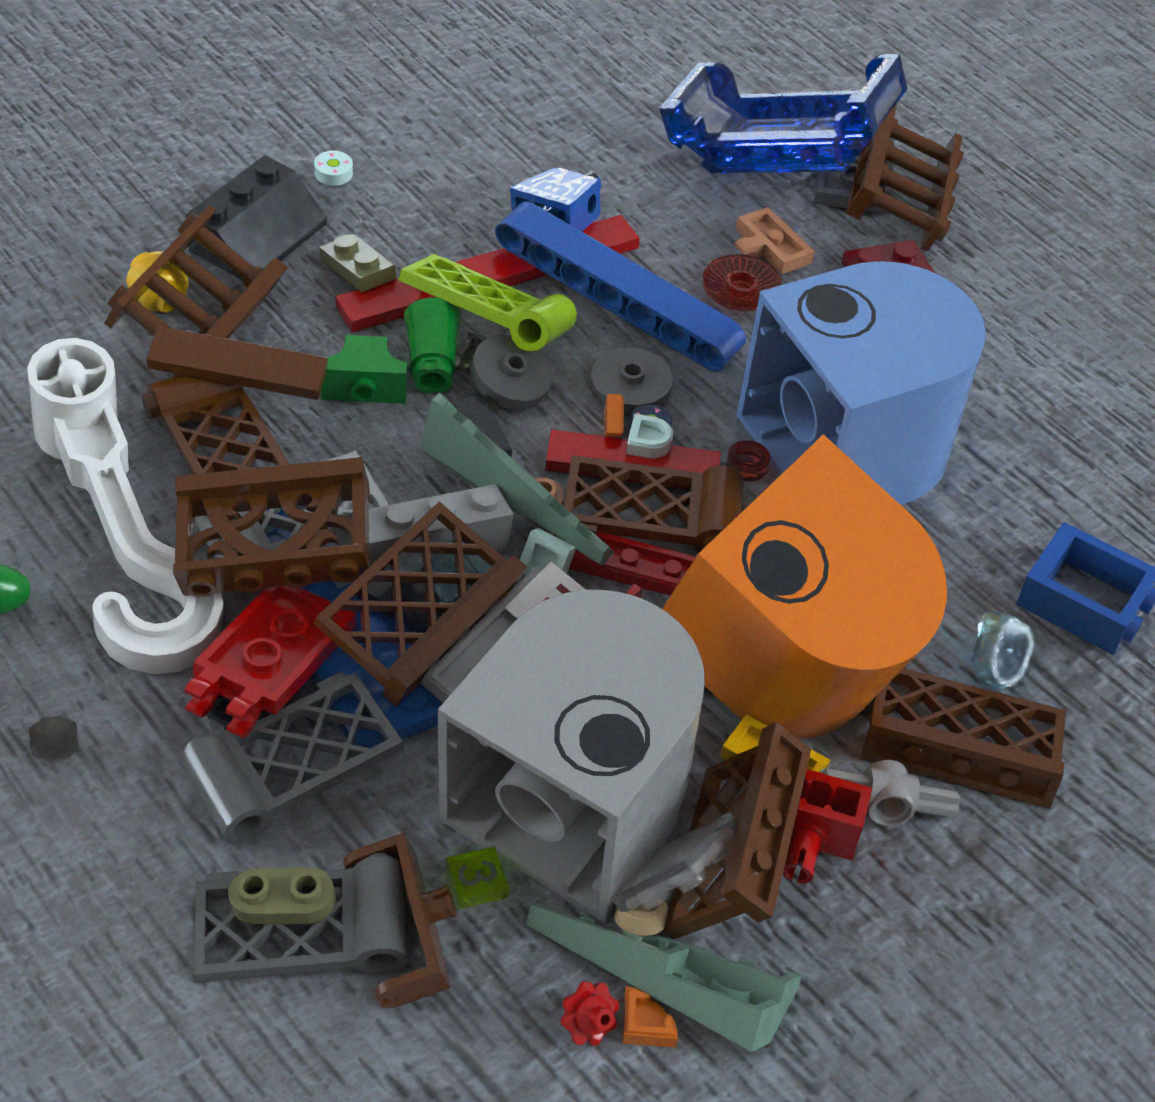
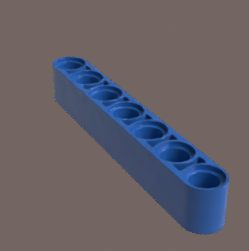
[495,202,746,371]

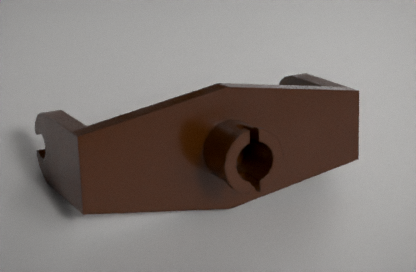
[343,832,458,1008]

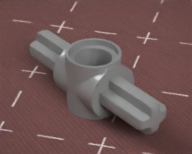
[819,760,960,826]

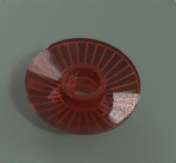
[702,254,782,311]

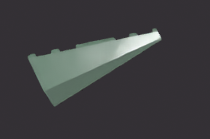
[421,392,615,566]
[526,903,802,1052]

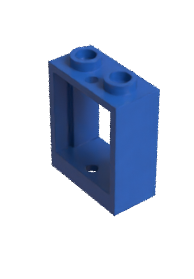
[1016,522,1155,655]

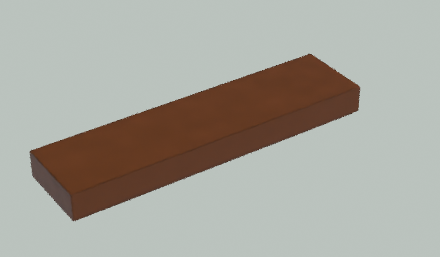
[146,326,328,400]

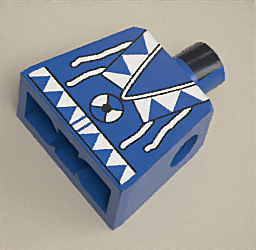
[510,168,602,232]

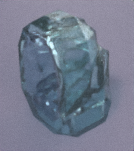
[973,612,1034,689]

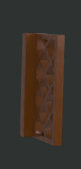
[313,501,527,708]
[861,668,1066,809]
[663,722,811,940]

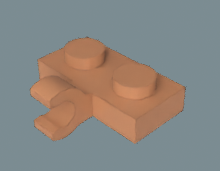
[731,207,815,275]

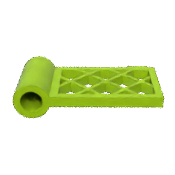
[398,254,577,352]

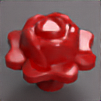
[560,981,619,1046]

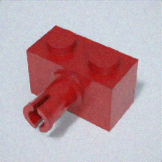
[783,769,873,884]

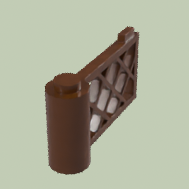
[142,375,289,475]
[564,455,744,552]

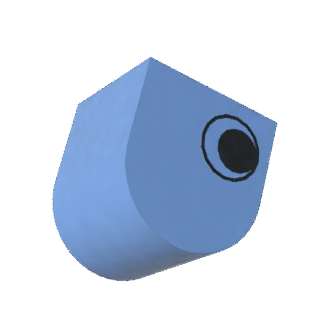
[736,261,985,505]

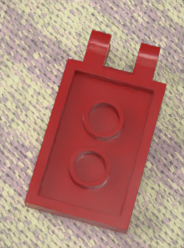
[185,586,356,738]

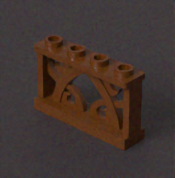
[173,457,370,597]

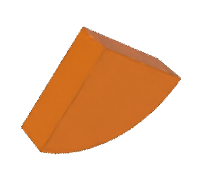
[604,394,624,437]
[622,986,678,1048]

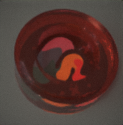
[726,440,770,482]

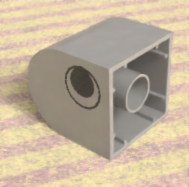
[438,590,705,923]

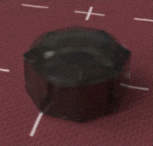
[29,716,79,762]

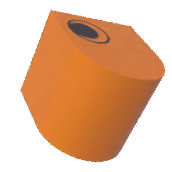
[662,434,947,739]

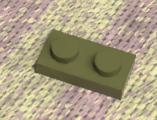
[319,234,396,292]

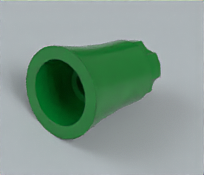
[404,298,462,394]

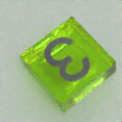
[445,846,509,909]

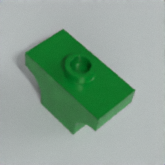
[321,335,407,404]

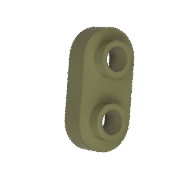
[228,867,336,924]

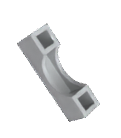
[323,484,514,588]

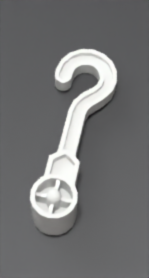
[27,338,223,675]

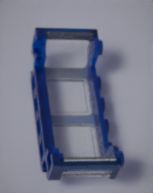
[659,54,908,173]

